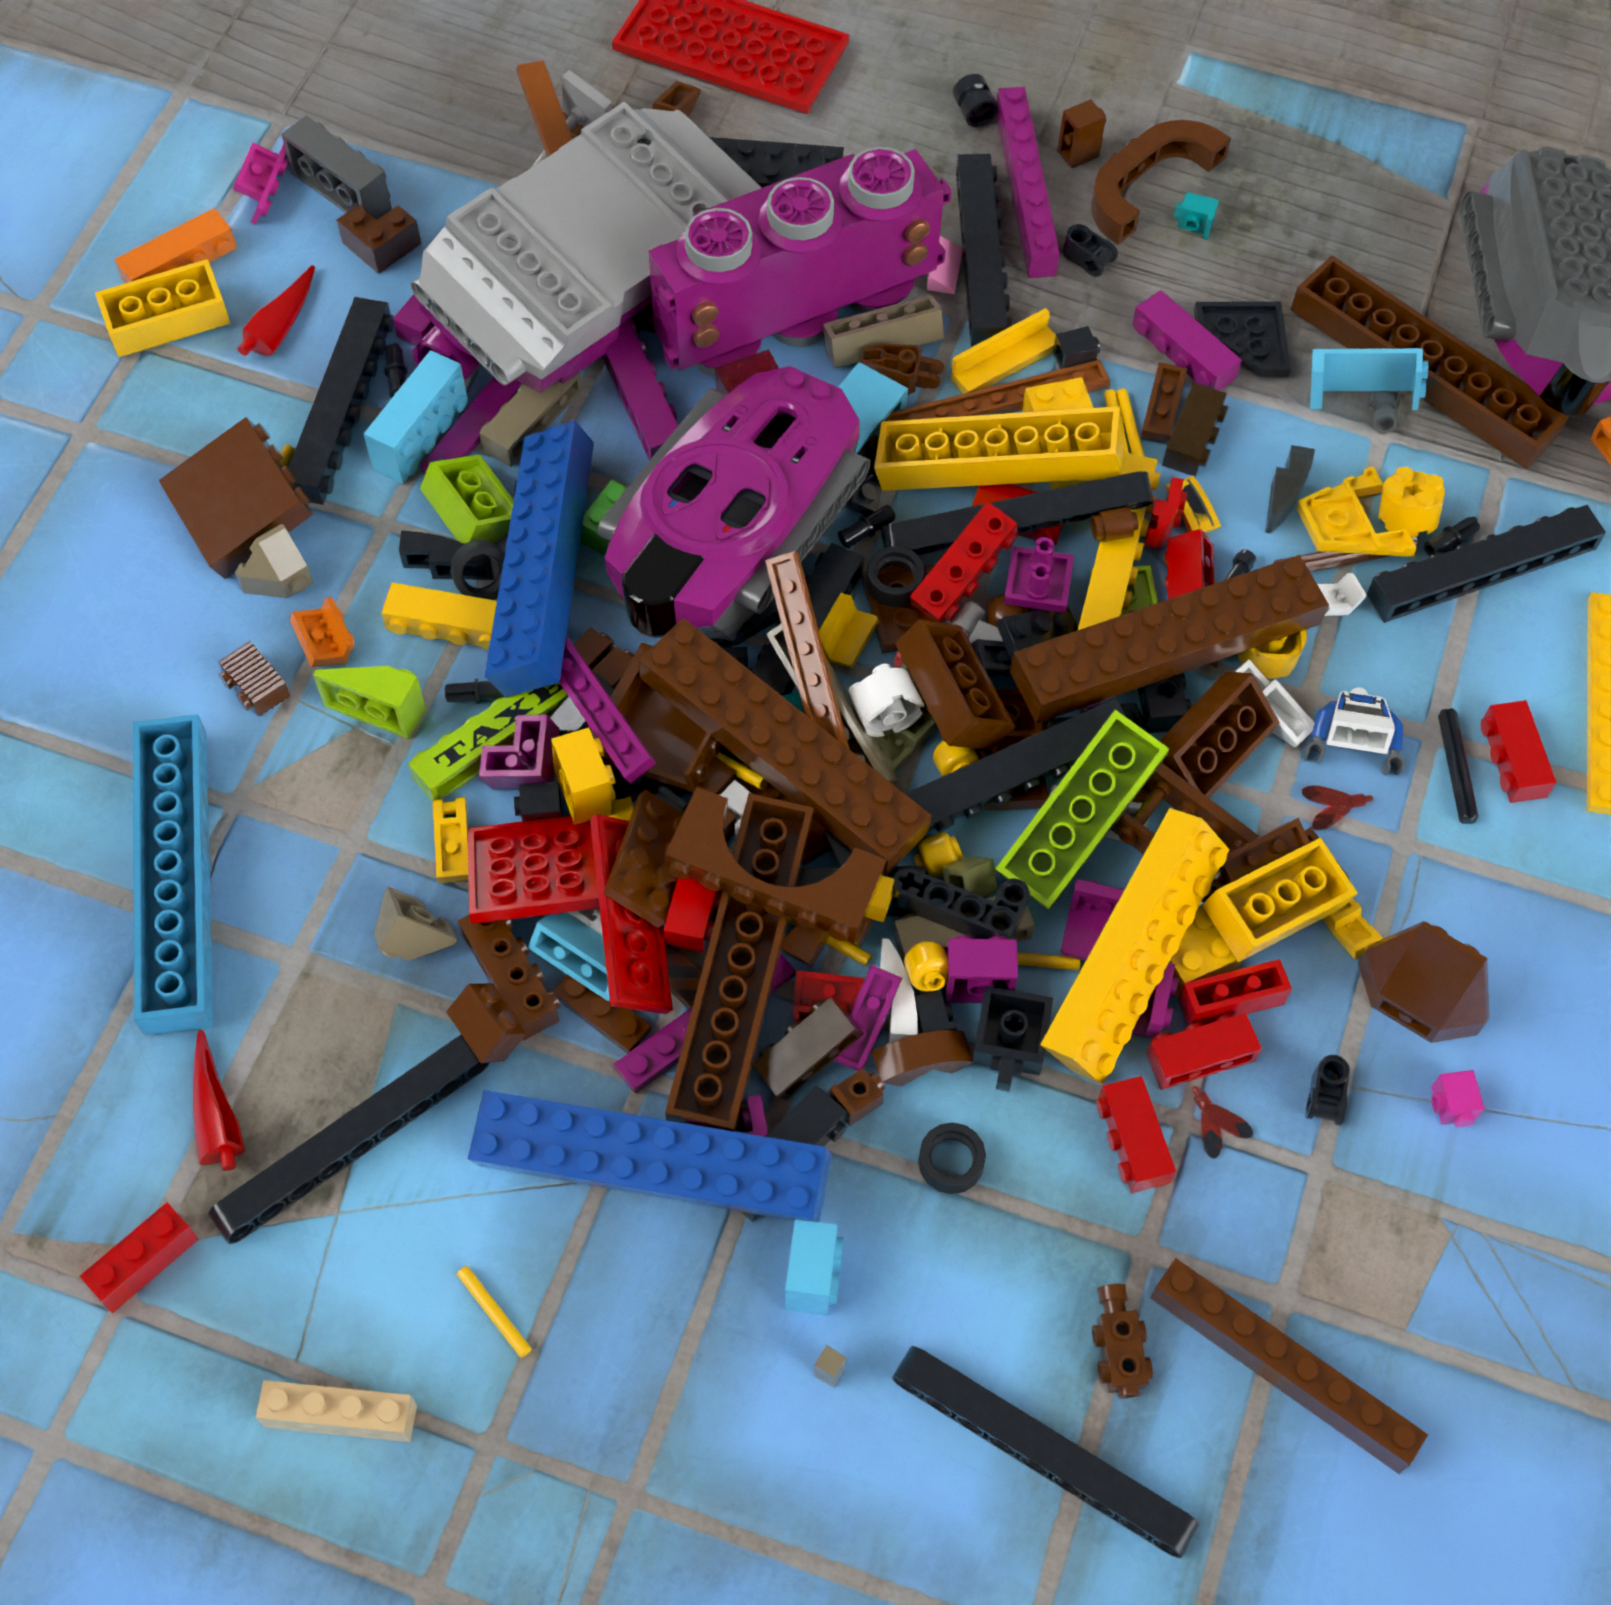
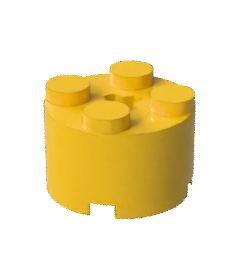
[1378,467,1445,537]
[1237,630,1307,679]

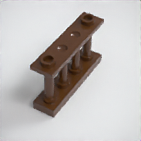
[1111,762,1259,903]

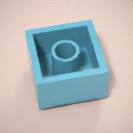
[785,1219,844,1315]

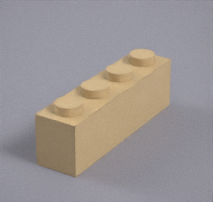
[256,1380,417,1442]

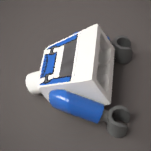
[1304,688,1406,776]

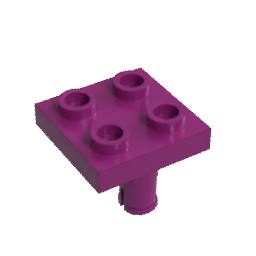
[1004,537,1074,613]

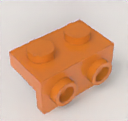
[289,597,354,668]

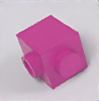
[1431,1070,1485,1127]

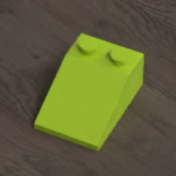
[313,666,426,739]

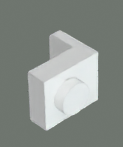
[1317,573,1366,616]

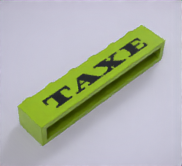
[408,682,569,802]

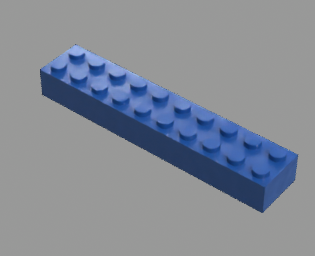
[485,420,594,697]
[468,1090,832,1222]

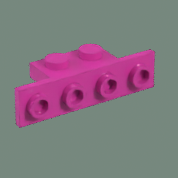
[233,125,292,225]

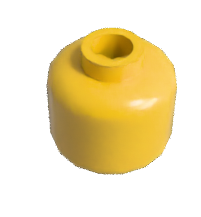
[933,740,979,777]
[913,831,964,879]
[904,941,948,992]

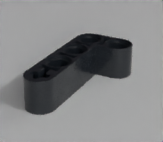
[892,868,1030,940]

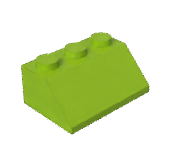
[420,454,514,544]

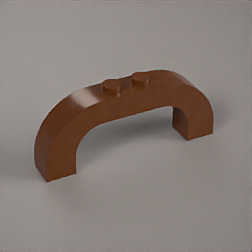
[1091,120,1231,245]

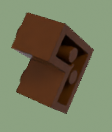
[337,205,421,274]

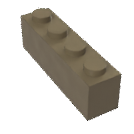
[823,294,944,368]
[480,372,582,467]
[893,894,1035,966]

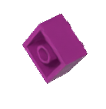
[944,935,1018,1004]

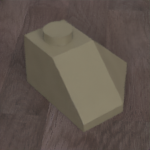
[235,524,313,598]
[374,886,457,961]

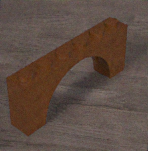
[664,787,887,943]

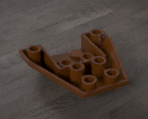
[1358,921,1489,1043]

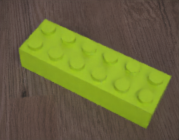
[995,710,1169,911]

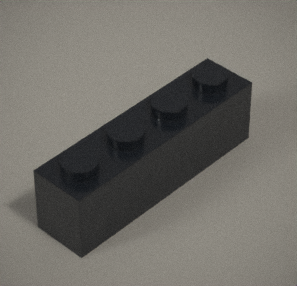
[741,1085,847,1222]

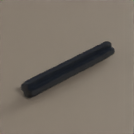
[1438,708,1479,824]

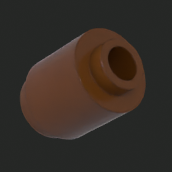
[1091,507,1139,542]

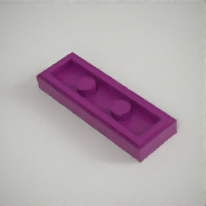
[834,964,903,1071]

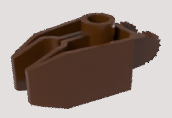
[860,343,944,395]

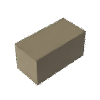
[814,1345,846,1388]

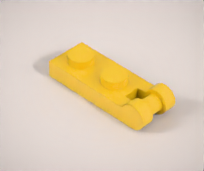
[433,797,468,883]

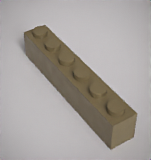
[766,624,899,785]

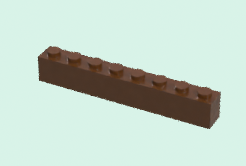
[1150,1258,1429,1474]

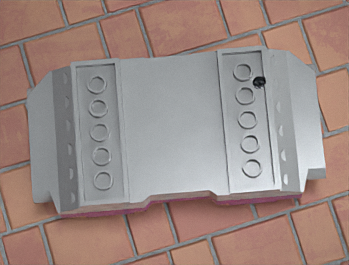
[411,102,761,393]

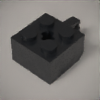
[973,985,1053,1092]

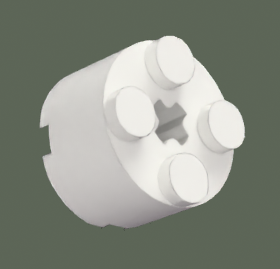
[848,664,924,737]

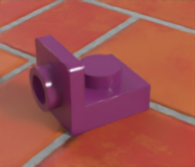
[742,1095,768,1137]

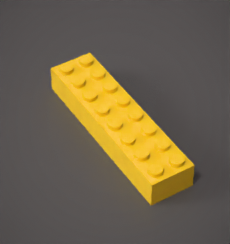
[874,406,1125,491]
[1040,808,1230,1085]

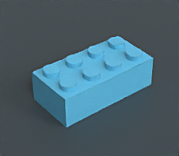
[364,350,468,484]

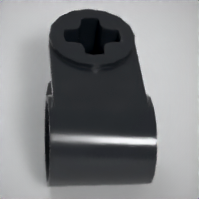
[1063,224,1118,277]
[1305,1055,1350,1126]

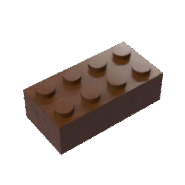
[895,619,1015,750]
[1160,672,1280,798]

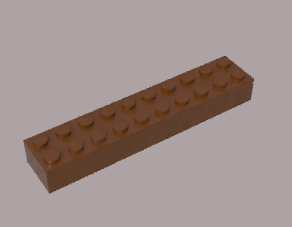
[1290,255,1571,469]
[1010,555,1329,724]
[639,618,932,876]
[665,793,814,1132]

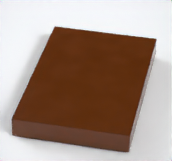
[861,566,932,654]

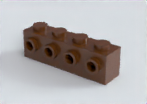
[458,915,561,1041]

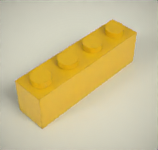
[381,582,497,650]

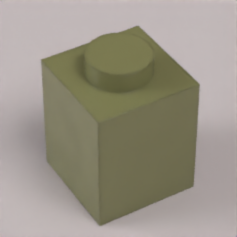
[942,856,997,897]

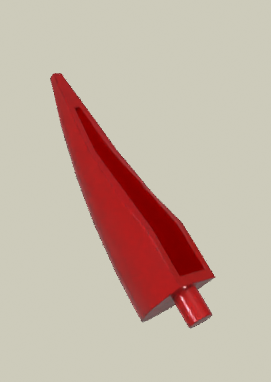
[237,264,315,356]
[192,1029,245,1171]

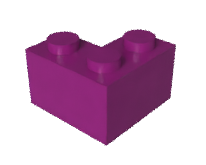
[479,715,560,789]

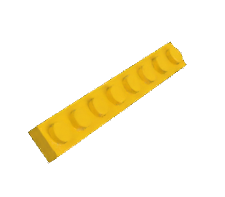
[1587,592,1611,815]

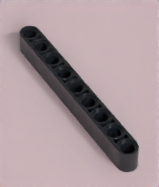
[880,471,1154,555]
[208,1034,490,1244]
[892,1346,1199,1559]

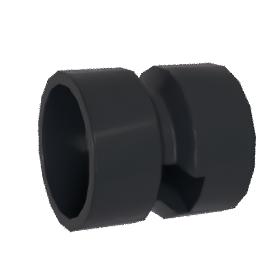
[953,74,999,127]

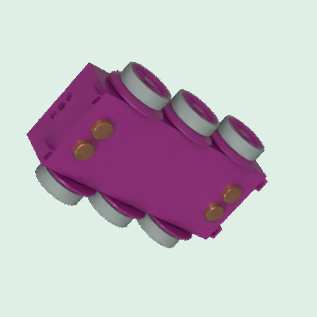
[648,146,952,378]

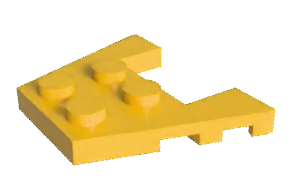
[1297,466,1416,557]

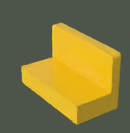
[819,593,879,669]

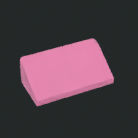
[927,236,963,294]

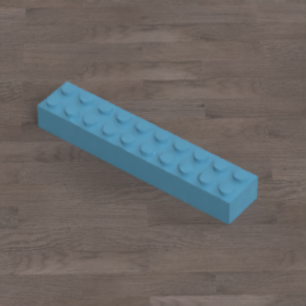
[133,714,213,1035]

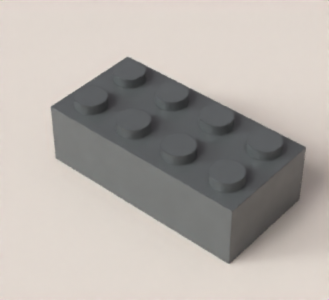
[281,115,392,220]

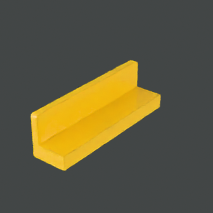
[950,308,1056,394]

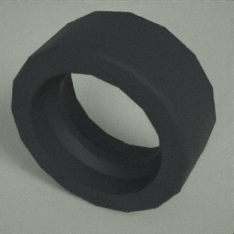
[450,540,505,600]
[867,546,925,607]
[918,1122,986,1194]

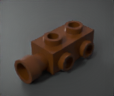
[1092,1284,1153,1399]

